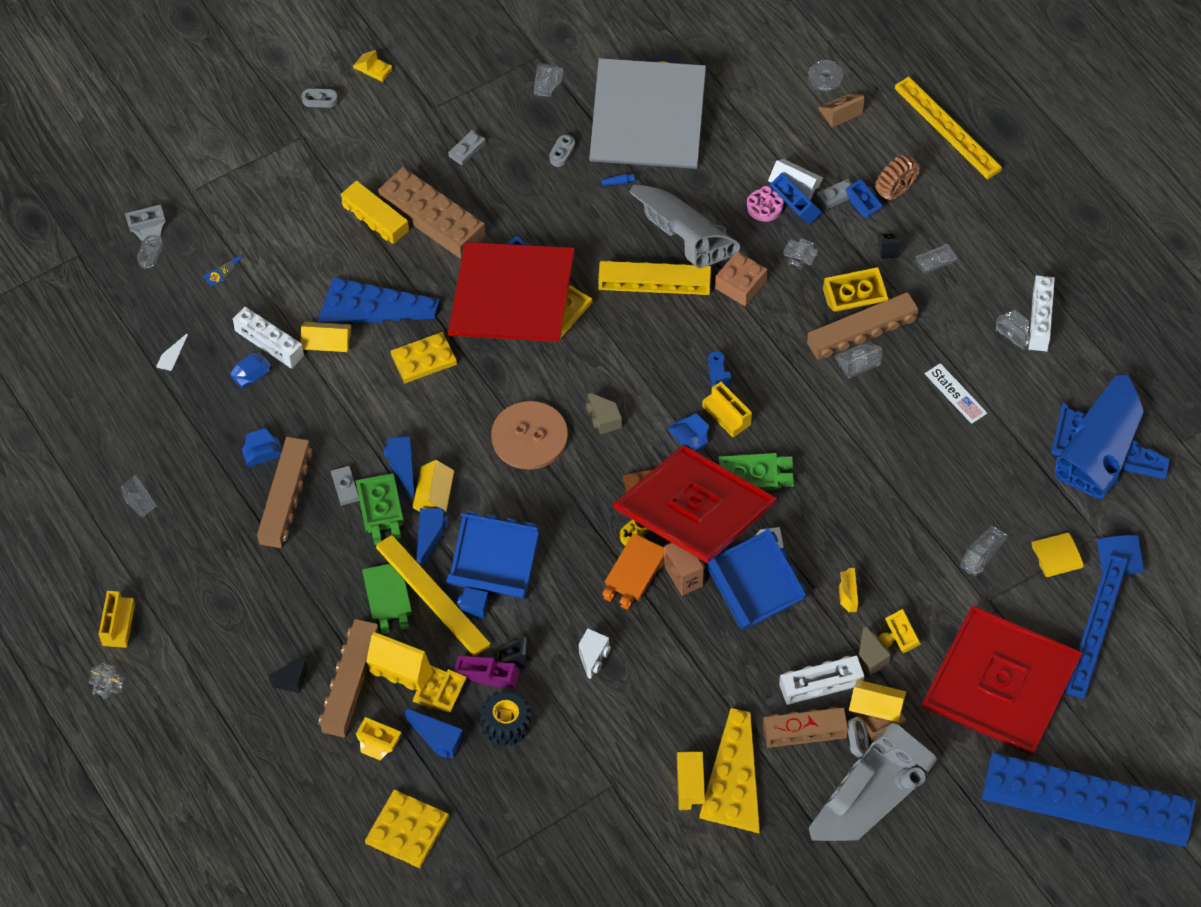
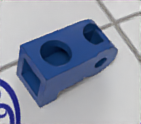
[708,351,731,388]

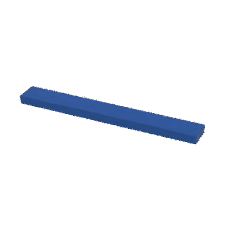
[1065,554,1128,699]

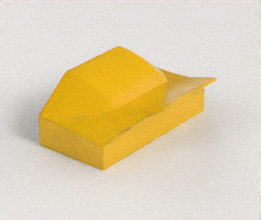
[839,568,858,612]
[356,717,402,760]

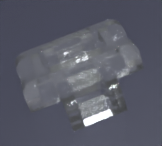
[784,238,818,270]
[88,662,125,700]

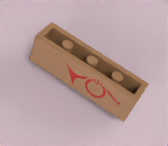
[763,707,848,748]

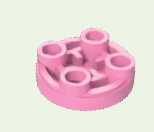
[747,186,784,222]

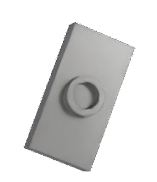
[331,466,359,506]

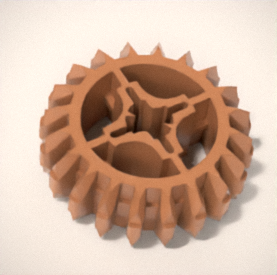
[875,154,920,200]

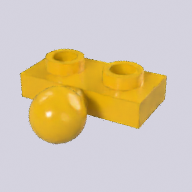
[878,609,921,654]

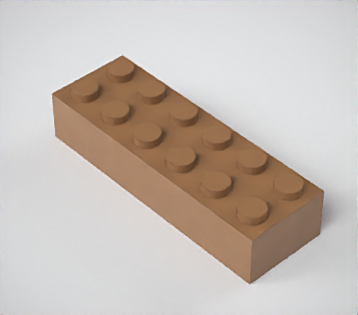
[378,167,485,259]

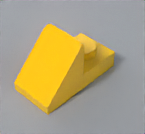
[353,50,392,82]

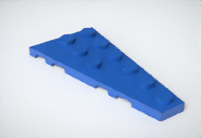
[317,277,440,324]
[1051,403,1170,479]

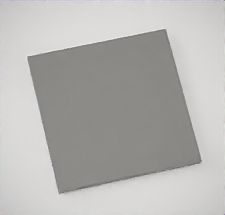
[589,58,706,169]

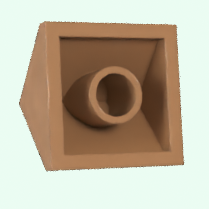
[818,93,864,127]

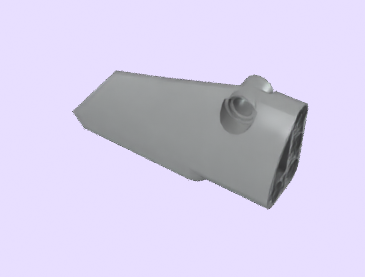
[630,185,740,268]
[809,723,937,841]

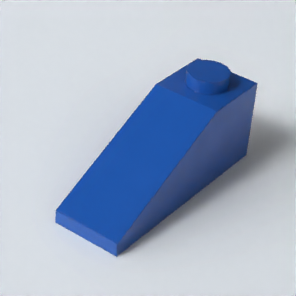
[769,172,822,225]
[384,437,415,496]
[417,508,448,568]
[405,709,463,759]

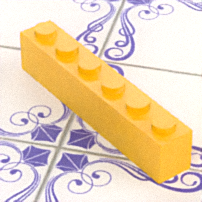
[598,261,711,295]

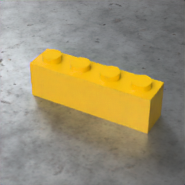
[341,181,409,244]

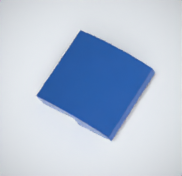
[1097,535,1144,576]

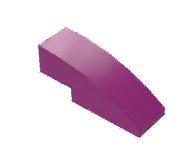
[453,656,520,689]

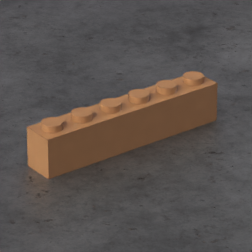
[807,292,918,360]
[257,437,312,548]
[318,619,379,738]

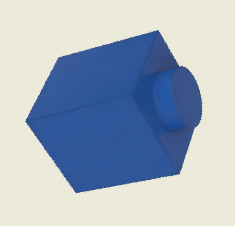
[458,588,489,618]

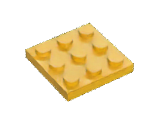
[365,790,449,868]

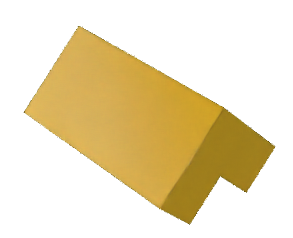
[301,322,351,352]
[702,382,752,437]
[413,460,454,512]
[99,591,135,648]
[849,680,906,722]
[677,752,705,810]

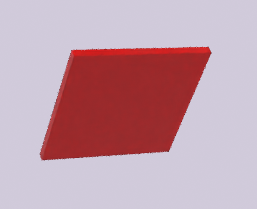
[448,242,575,342]
[613,445,777,564]
[922,605,1082,756]

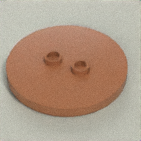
[491,401,568,470]

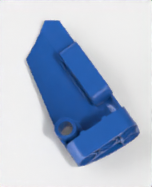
[1055,375,1144,499]

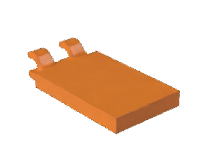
[602,533,664,610]

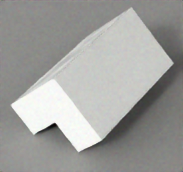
[768,159,823,200]

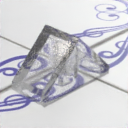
[120,475,157,518]

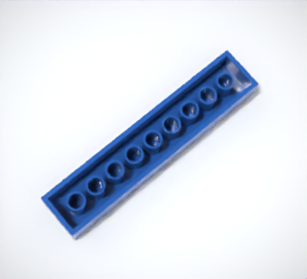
[982,753,1196,847]

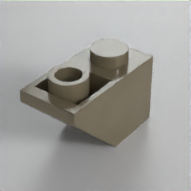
[585,393,622,435]
[858,627,891,676]

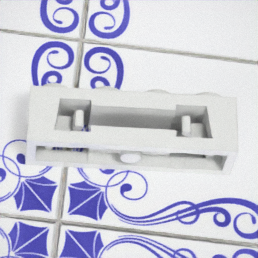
[1028,276,1055,352]
[233,307,304,369]
[779,656,864,705]

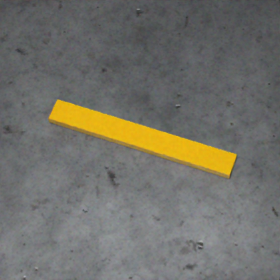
[895,77,1002,180]
[376,535,491,657]

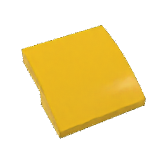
[1032,533,1083,577]
[413,665,466,712]

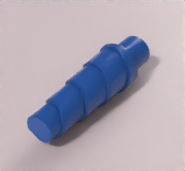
[601,174,635,186]

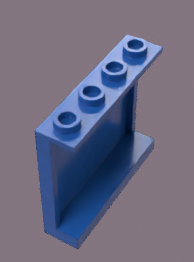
[447,511,540,599]
[704,527,807,631]

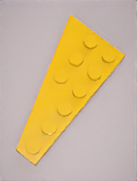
[699,708,759,833]

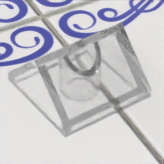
[834,342,883,379]

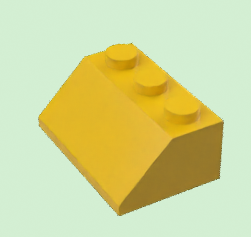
[823,267,888,312]
[366,632,433,691]

